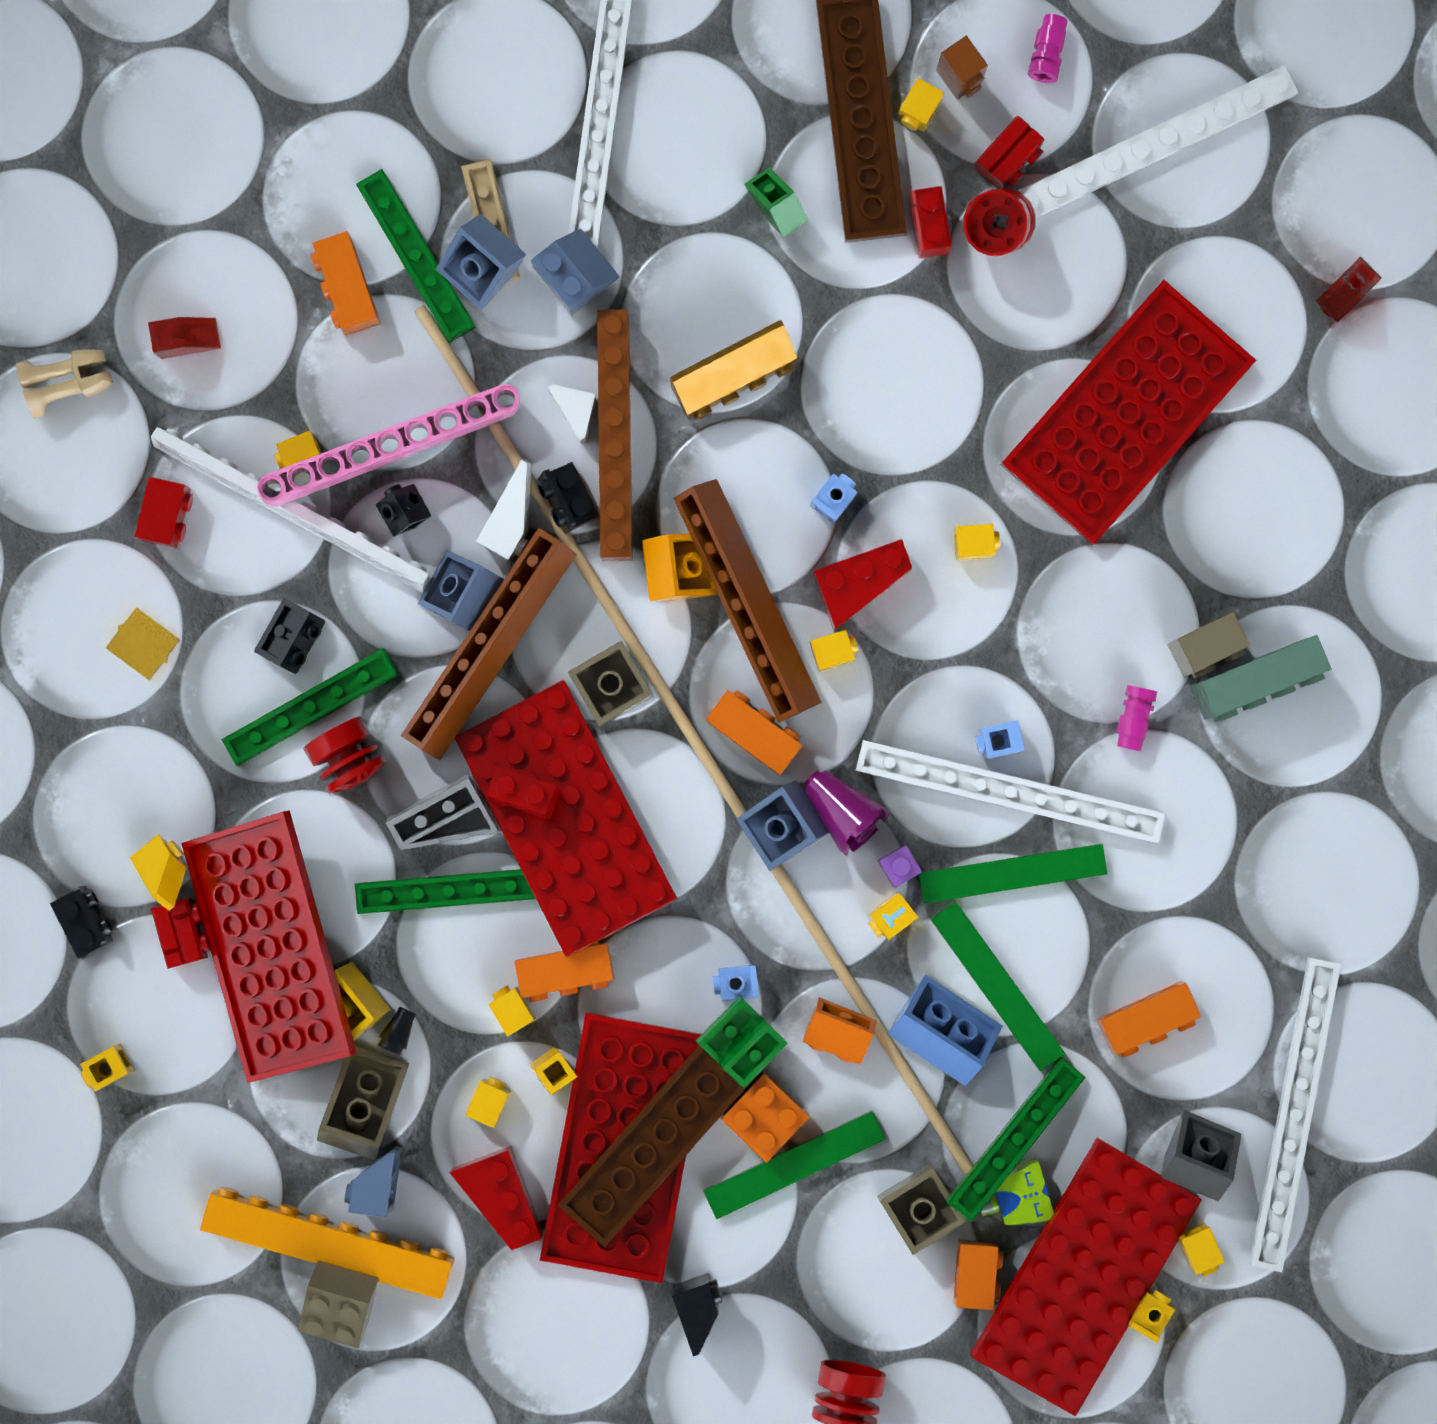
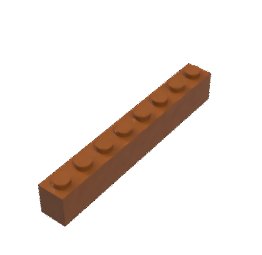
[597,309,633,561]
[673,479,822,723]
[401,528,577,761]

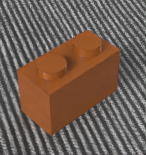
[936,35,988,100]

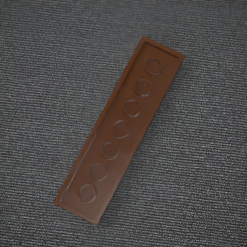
[816,0,907,243]
[558,1045,752,1247]

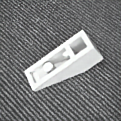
[477,460,532,560]

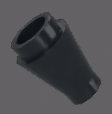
[378,1007,416,1056]

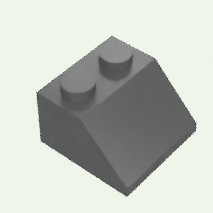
[1161,1110,1242,1202]

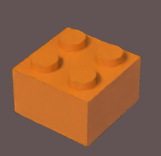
[721,1070,810,1163]

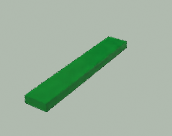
[356,169,476,343]
[221,648,399,766]
[918,844,1108,904]
[355,869,536,914]
[930,901,1066,1072]
[945,1057,1086,1222]
[703,1110,886,1220]

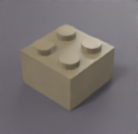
[1167,612,1250,679]
[568,641,654,727]
[878,1163,966,1255]
[298,1260,379,1349]

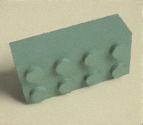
[1190,635,1332,722]

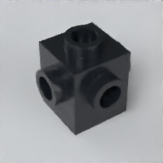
[376,484,432,537]

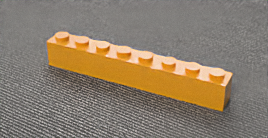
[200,1187,455,1300]

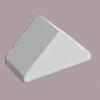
[548,384,597,444]

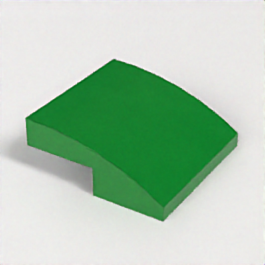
[696,996,788,1088]

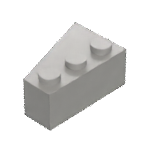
[386,774,499,850]

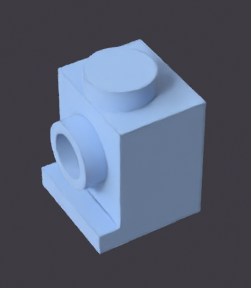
[810,473,858,524]
[975,720,1025,759]
[713,964,759,1001]

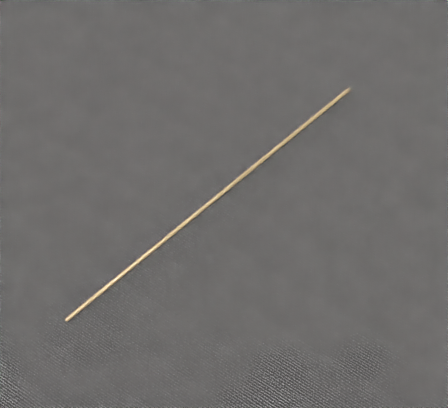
[414,305,973,1176]

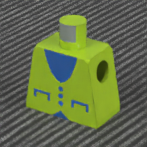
[980,1158,1054,1225]

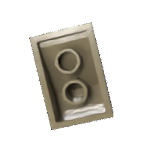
[317,1046,409,1160]

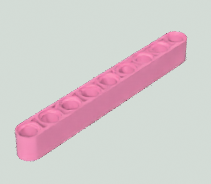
[257,384,520,507]

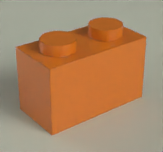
[802,997,877,1065]
[953,1239,1003,1310]

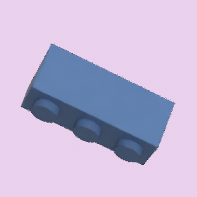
[888,975,1003,1086]

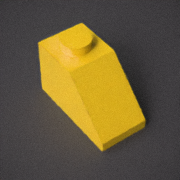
[129,834,187,911]

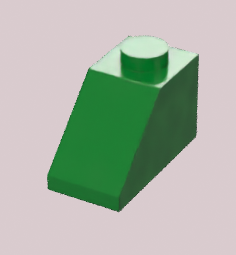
[744,167,808,237]

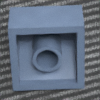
[436,214,526,310]
[531,229,620,316]
[418,550,504,631]
[736,780,829,871]
[344,1146,402,1217]

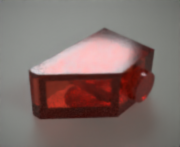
[1316,256,1382,322]
[148,317,221,359]

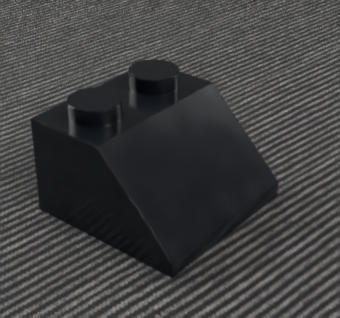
[672,1273,722,1357]

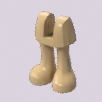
[16,350,113,419]

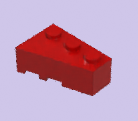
[813,539,913,631]
[449,1146,543,1251]

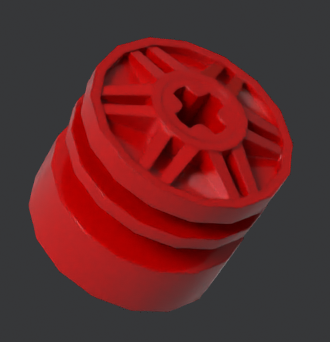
[963,188,1036,256]
[303,716,387,795]
[812,1360,886,1424]

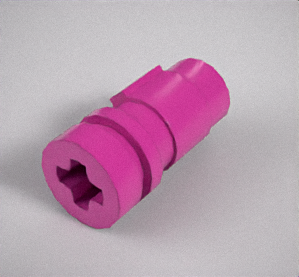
[1028,14,1068,83]
[1116,685,1158,751]

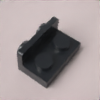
[537,462,600,534]
[253,598,325,674]
[50,886,114,959]

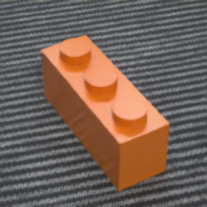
[310,231,381,336]
[705,689,803,776]
[514,942,615,1002]
[1097,981,1202,1058]

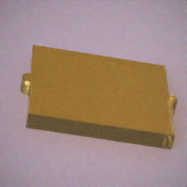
[106,607,180,680]

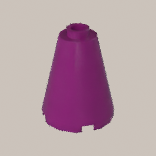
[804,770,890,856]

